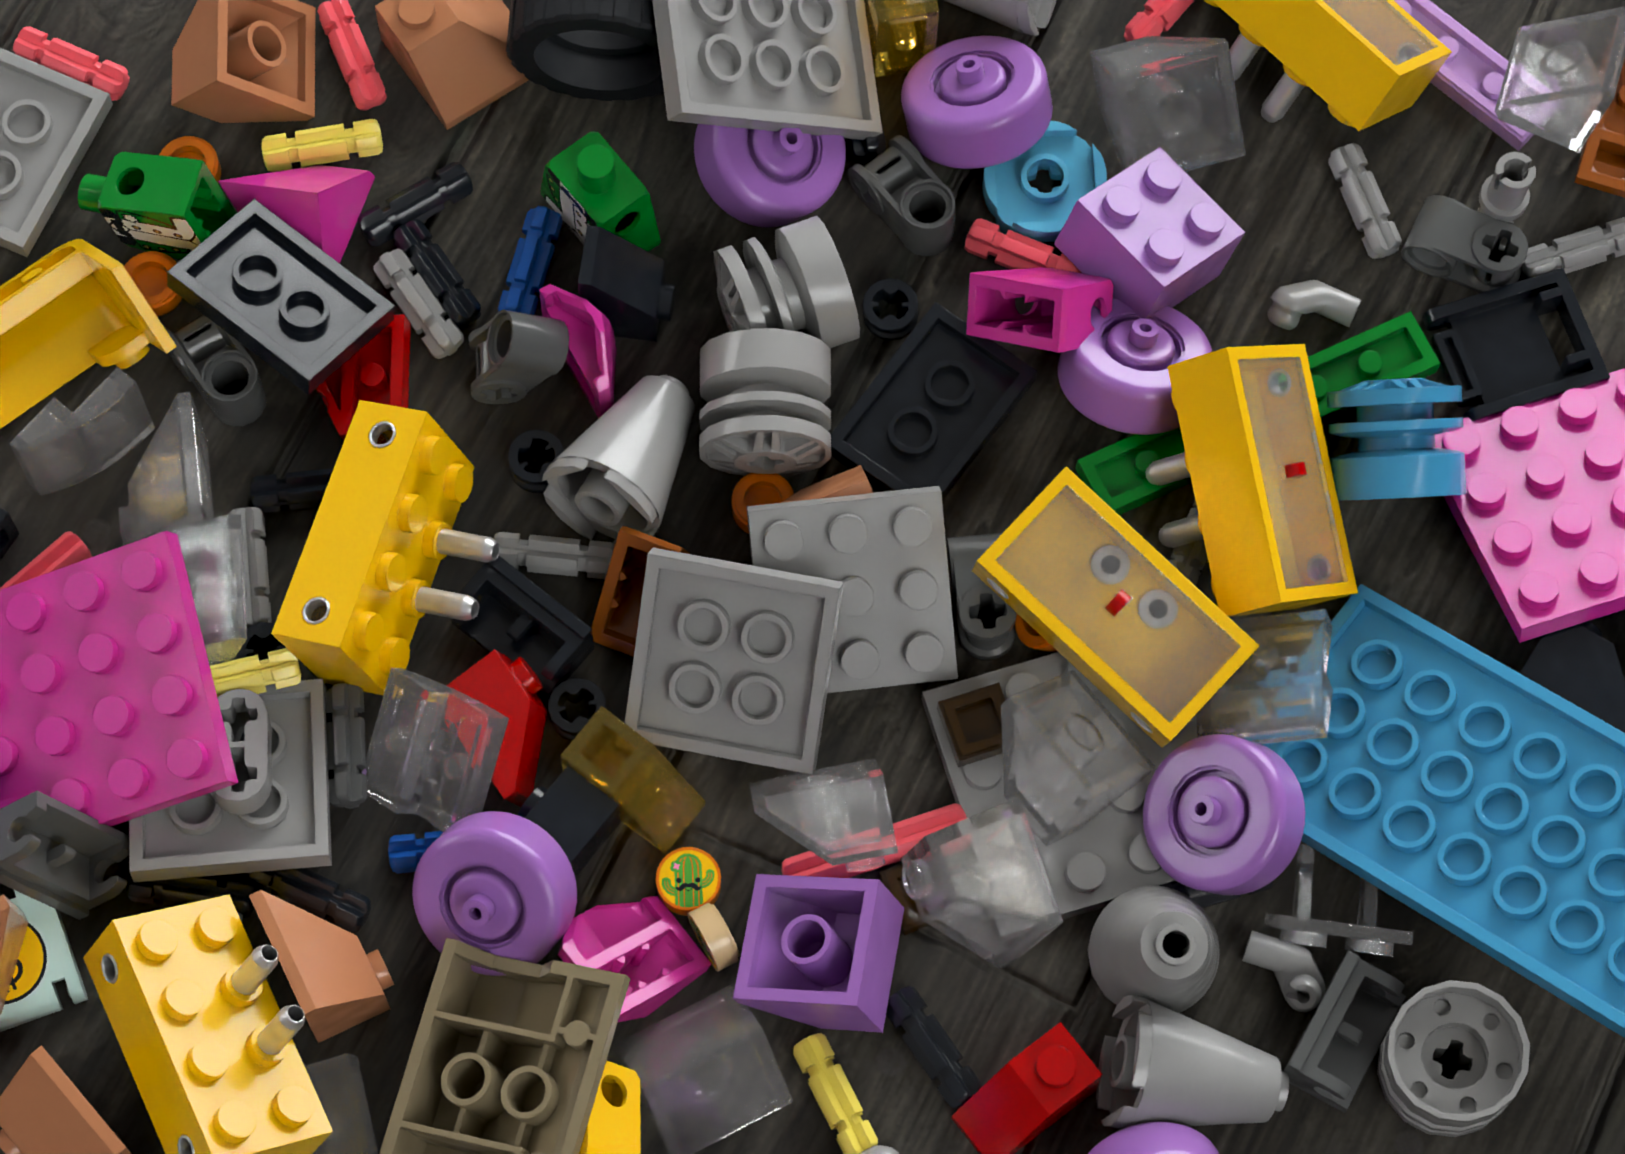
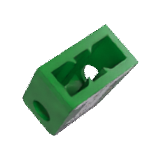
[540,130,661,252]
[78,152,237,260]

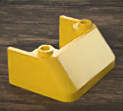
[0,239,177,429]

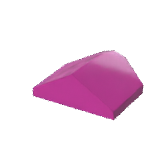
[539,284,616,419]
[558,896,712,1022]

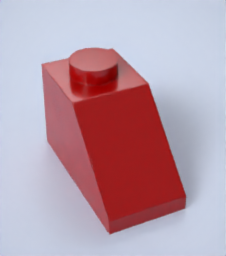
[433,649,547,807]
[951,1022,1103,1154]

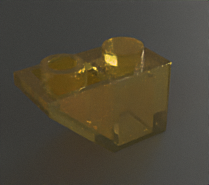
[560,706,706,854]

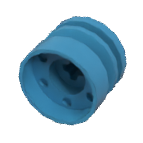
[1327,378,1466,501]

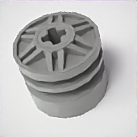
[713,216,860,348]
[699,328,831,476]
[1377,980,1530,1137]

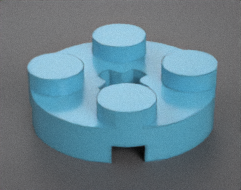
[982,121,1107,242]

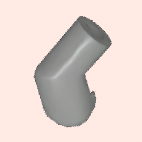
[1267,280,1362,330]
[1242,930,1326,1012]

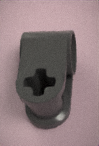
[847,135,955,256]
[1401,195,1529,293]
[468,309,569,404]
[166,314,267,427]
[947,533,1016,661]

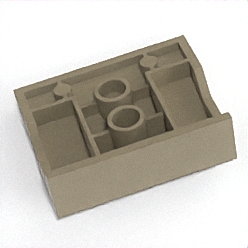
[379,938,631,1154]

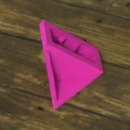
[218,165,375,264]

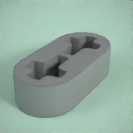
[212,689,272,815]

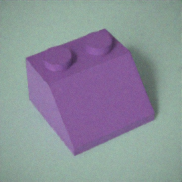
[733,874,904,1033]

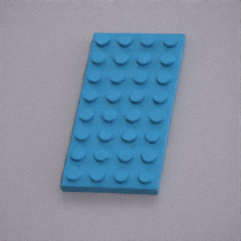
[1241,584,1625,1038]

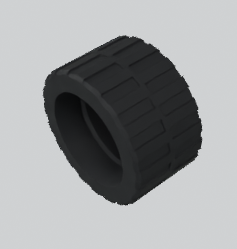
[506,0,664,101]

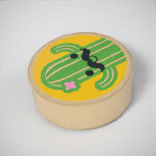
[687,903,740,972]

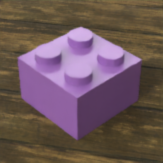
[1054,147,1245,319]

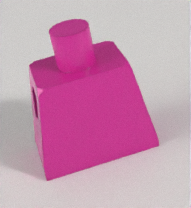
[966,267,1114,353]

